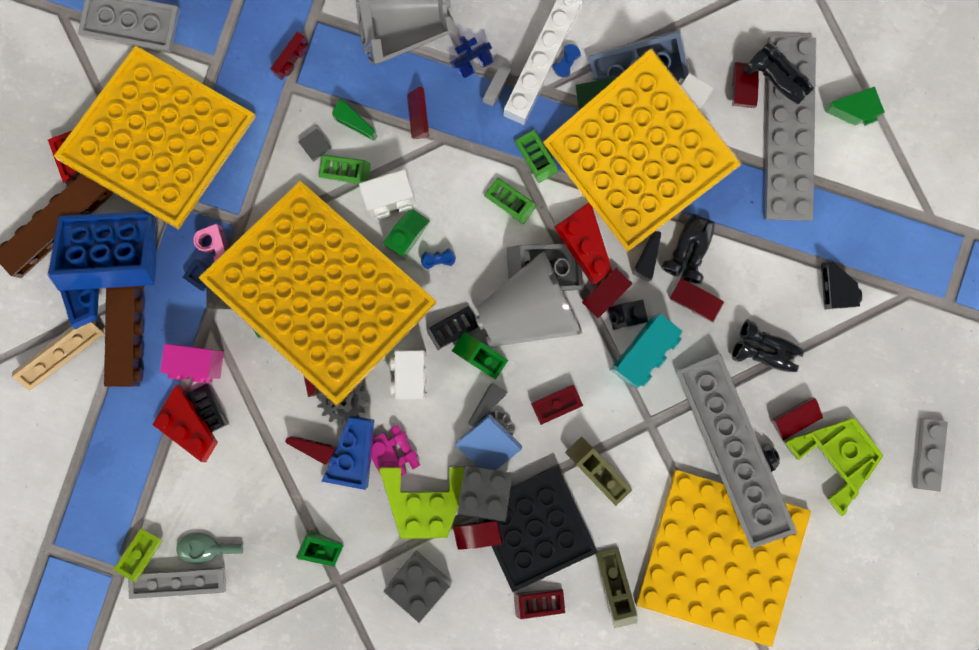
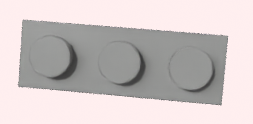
[914,419,948,492]

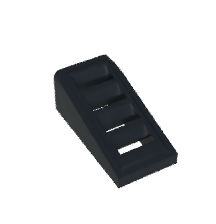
[632,231,661,282]
[427,306,479,351]
[187,383,229,433]

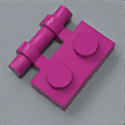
[371,425,420,476]

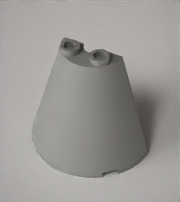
[356,0,454,65]
[475,252,583,348]

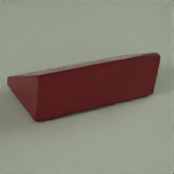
[407,87,429,139]
[771,397,823,440]

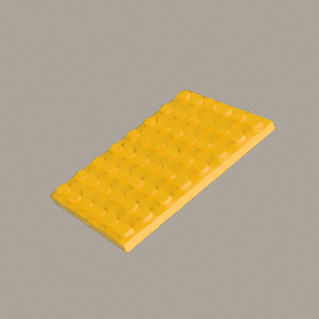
[198,181,436,406]

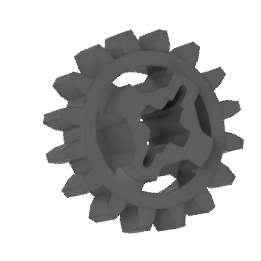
[317,383,369,425]

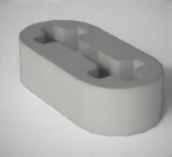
[483,63,513,107]

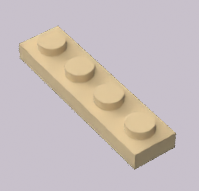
[12,321,104,391]

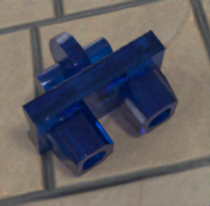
[450,36,494,78]

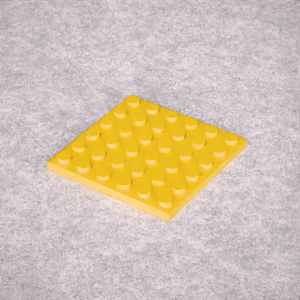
[54,45,256,230]
[543,49,742,252]
[635,469,811,647]

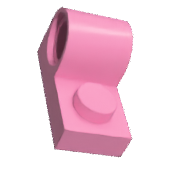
[193,224,229,261]

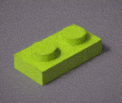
[113,528,163,583]

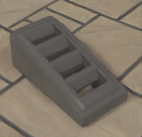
[468,383,508,426]

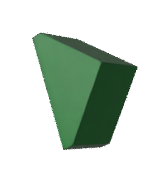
[296,530,344,567]

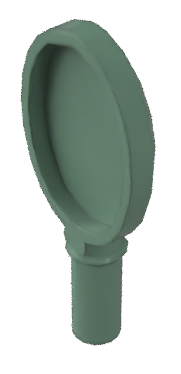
[176,533,243,564]

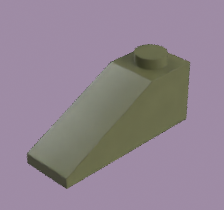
[565,436,632,506]
[596,547,638,628]

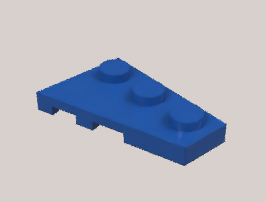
[60,288,99,329]
[321,416,375,490]

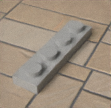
[128,567,226,599]

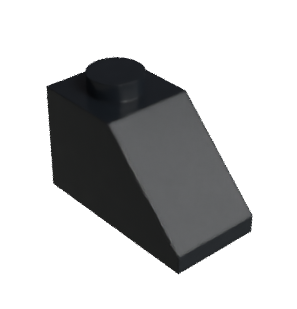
[821,261,862,310]

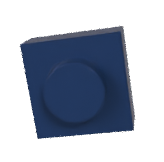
[182,259,209,291]

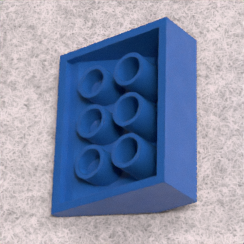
[47,211,157,291]

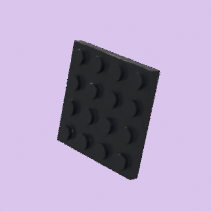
[478,466,598,593]

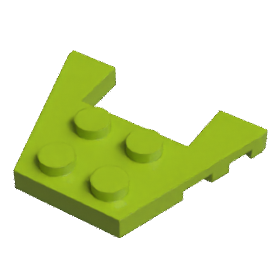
[783,417,884,516]
[379,466,465,539]

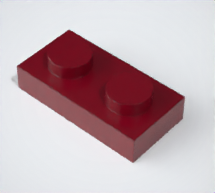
[270,31,309,80]
[531,384,583,425]

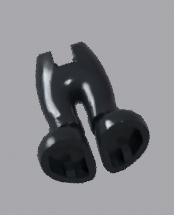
[743,41,814,104]
[661,213,715,284]
[732,319,805,372]

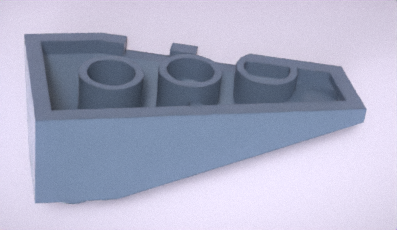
[588,29,689,81]

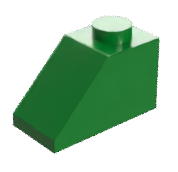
[824,86,885,126]
[383,209,430,259]
[452,332,508,380]

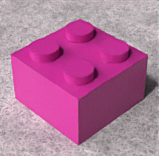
[160,344,224,383]

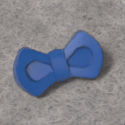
[553,44,581,77]
[421,248,456,269]

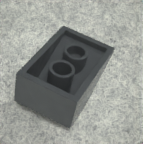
[506,244,583,291]

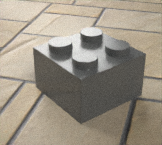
[457,465,513,521]
[383,550,451,623]

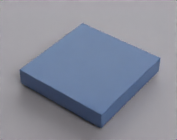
[455,414,522,470]

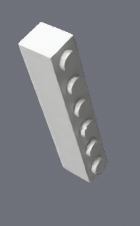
[504,0,584,125]

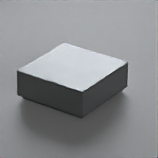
[298,128,331,162]

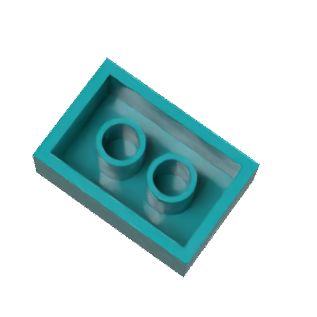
[610,313,683,388]

